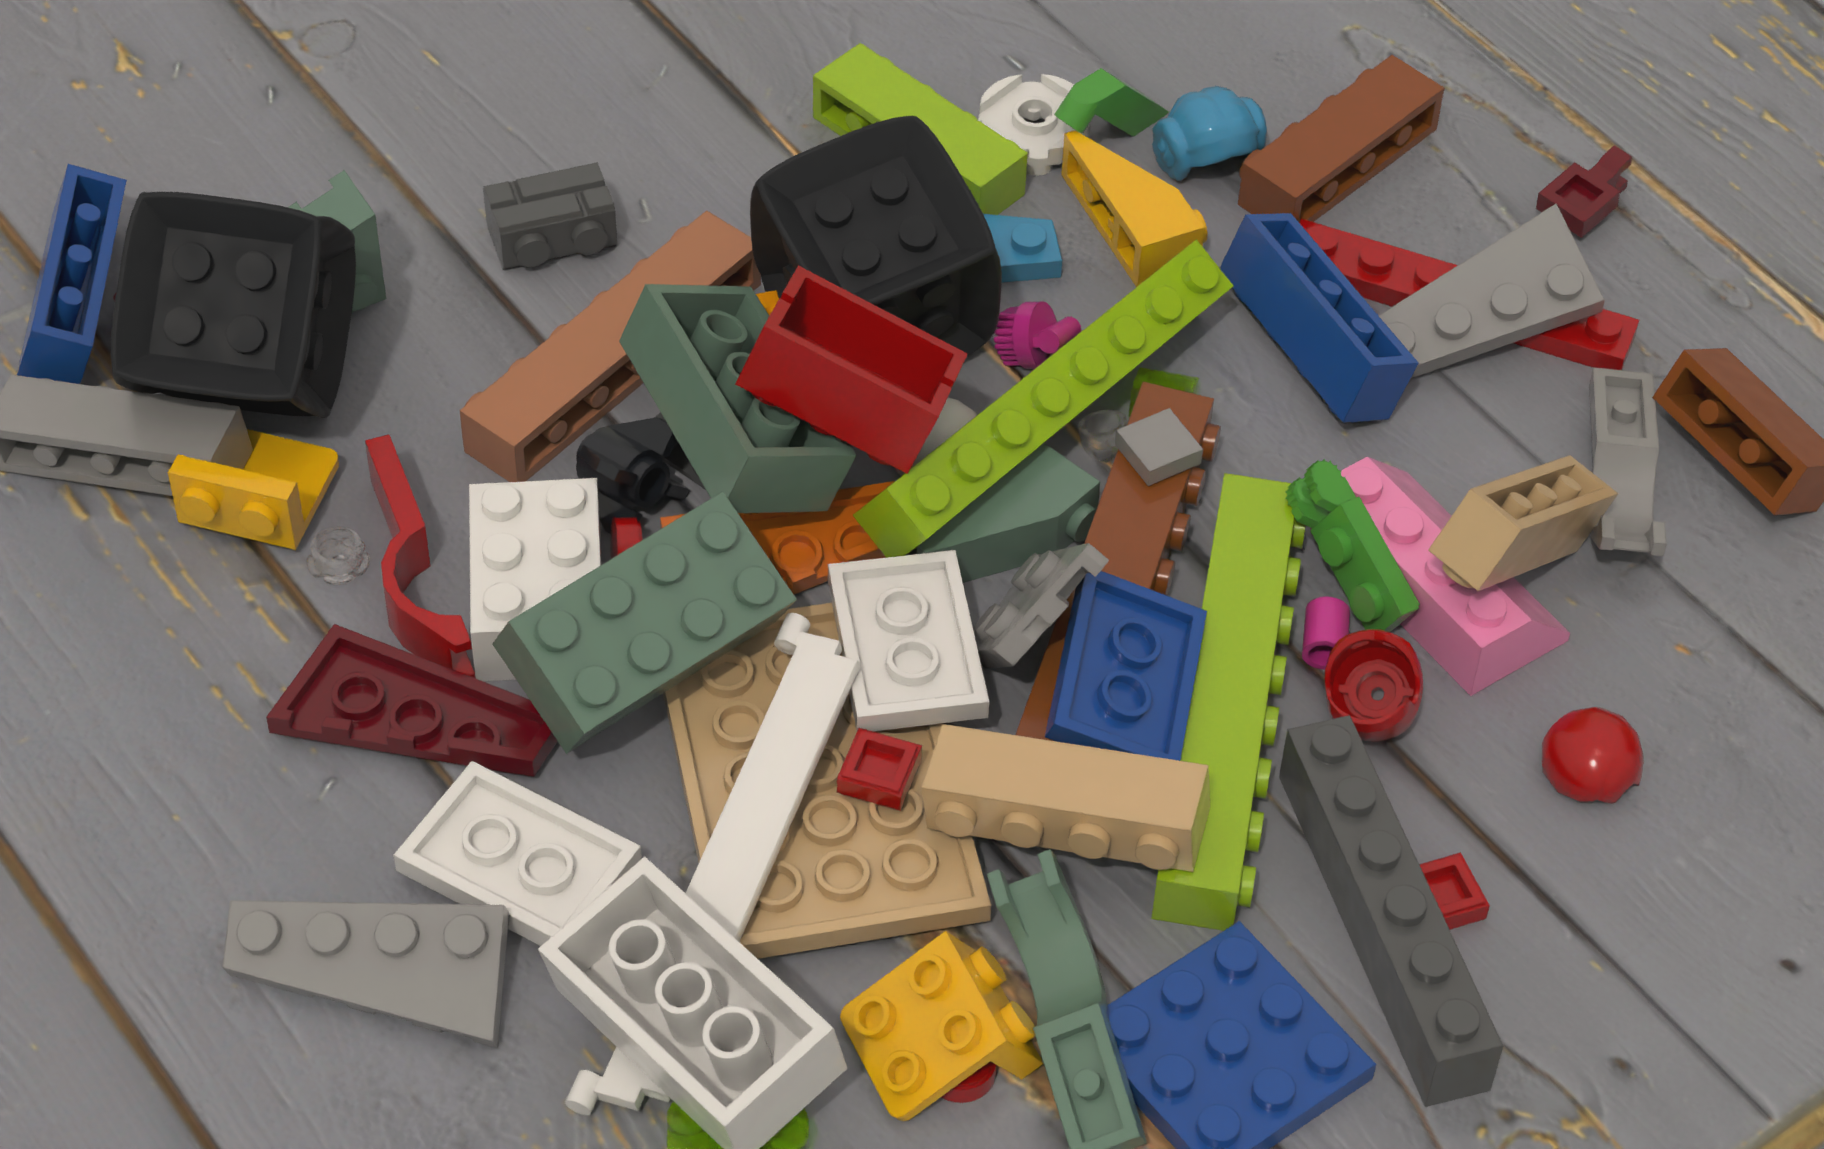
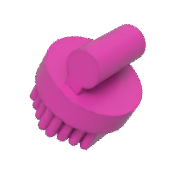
[993,301,1081,369]

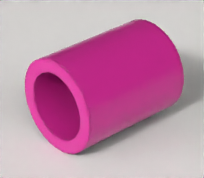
[1302,597,1350,670]

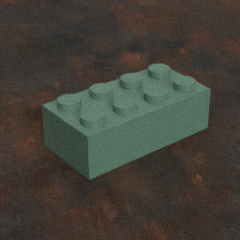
[619,284,857,513]
[492,492,797,754]

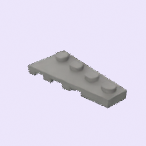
[1378,204,1605,378]

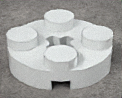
[978,74,1091,176]

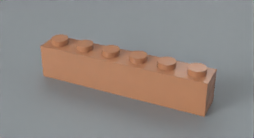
[459,210,761,482]

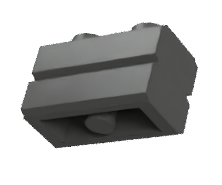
[483,162,617,270]

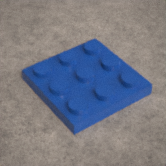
[1107,921,1376,1149]

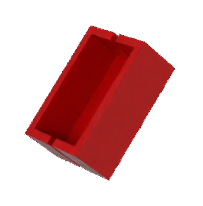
[735,265,968,474]

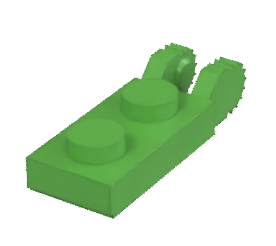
[1285,459,1420,632]

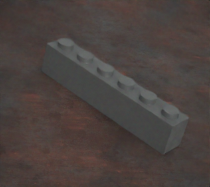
[1279,715,1503,1107]

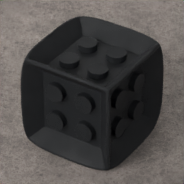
[750,116,1002,356]
[111,192,356,418]

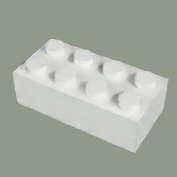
[538,856,847,1149]

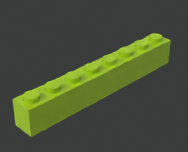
[853,239,1233,558]
[1151,473,1306,931]

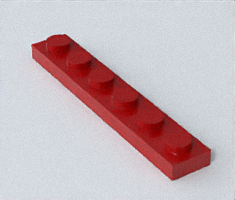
[1299,218,1640,370]

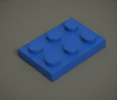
[1045,571,1207,761]

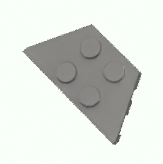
[973,543,1109,668]

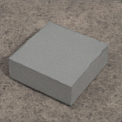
[1115,408,1203,486]

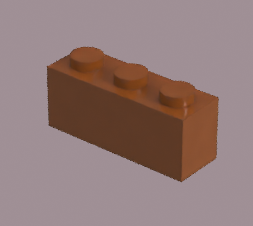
[1652,348,1824,515]

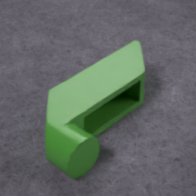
[1054,68,1169,137]

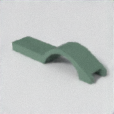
[987,849,1147,1149]

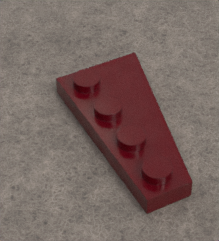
[266,624,557,777]

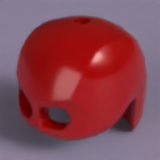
[1324,629,1423,742]

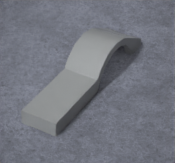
[1589,367,1667,556]

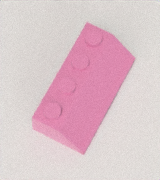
[1310,457,1570,696]

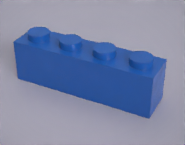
[17,164,127,384]
[1220,213,1419,423]

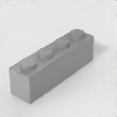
[0,375,253,496]

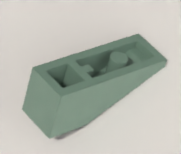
[917,443,1100,583]

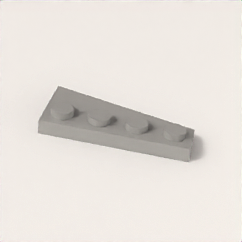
[222,900,509,1048]

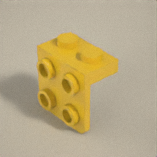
[167,429,339,550]
[840,931,1044,1121]

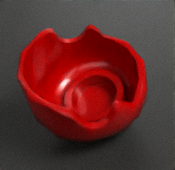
[1542,707,1644,804]

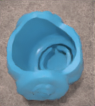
[1152,86,1267,181]

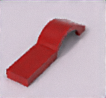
[365,434,475,678]

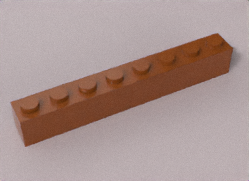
[1015,382,1221,742]

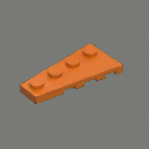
[660,481,894,594]

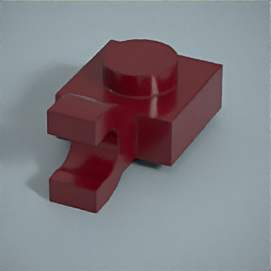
[1536,145,1632,238]

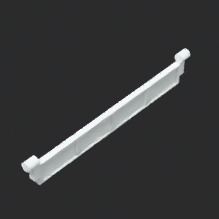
[565,613,860,1115]

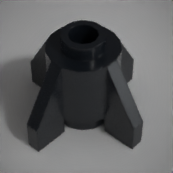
[576,417,690,534]

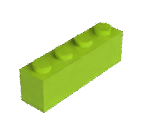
[813,43,1028,215]

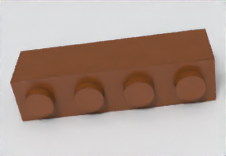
[1238,55,1444,222]

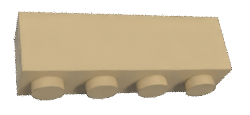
[1428,455,1618,591]
[921,724,1210,872]

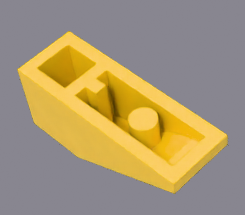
[1061,130,1208,287]

